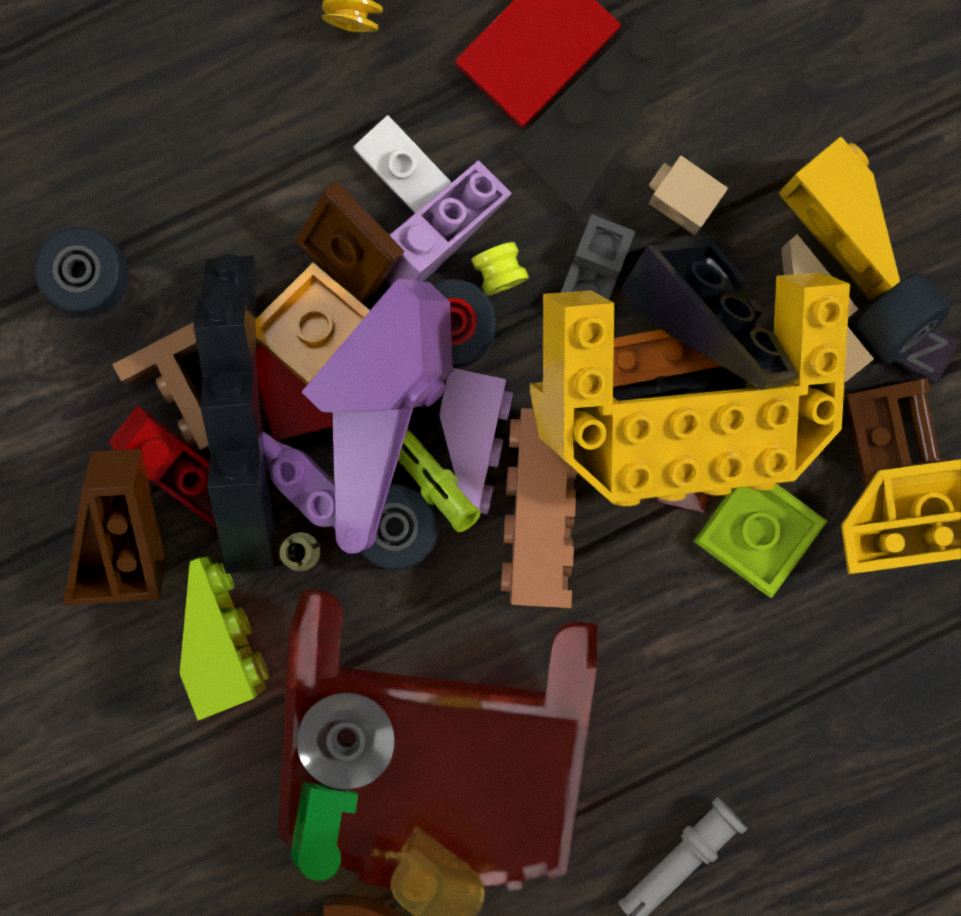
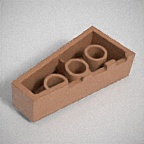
[501,408,577,608]

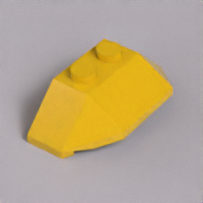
[841,459,961,574]

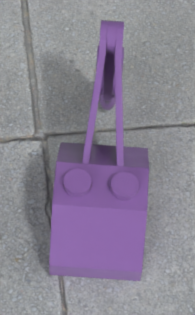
[262,279,453,553]

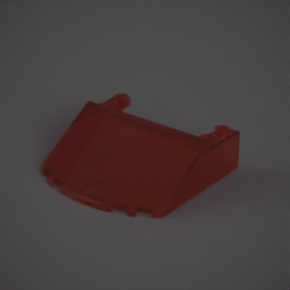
[278,589,598,896]

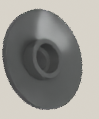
[297,692,395,789]

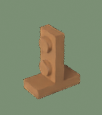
[112,322,210,452]

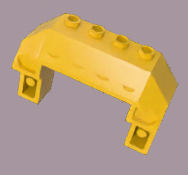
[530,272,850,506]

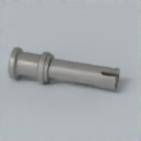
[618,797,748,916]

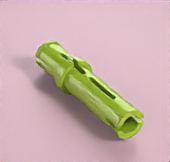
[398,428,481,532]

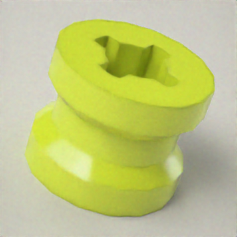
[471,242,529,296]

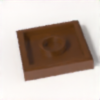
[296,181,405,305]

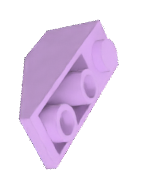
[385,160,512,286]
[439,368,513,514]

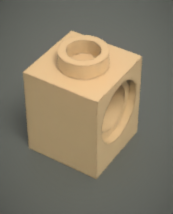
[648,156,728,236]

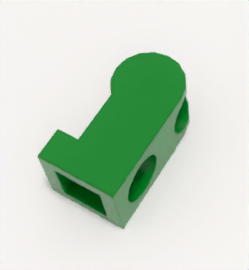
[291,782,359,881]

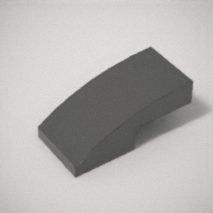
[561,214,635,300]

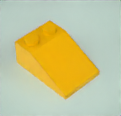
[778,137,900,301]

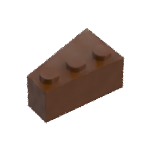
[63,449,166,605]

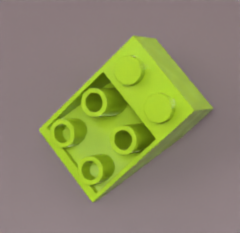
[180,556,269,721]

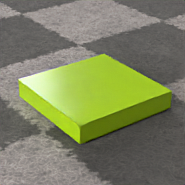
[693,483,827,598]

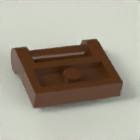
[843,378,946,489]

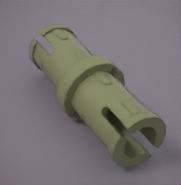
[279,532,321,571]

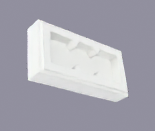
[353,115,452,214]

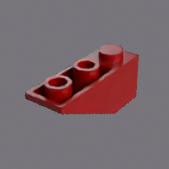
[108,405,216,527]

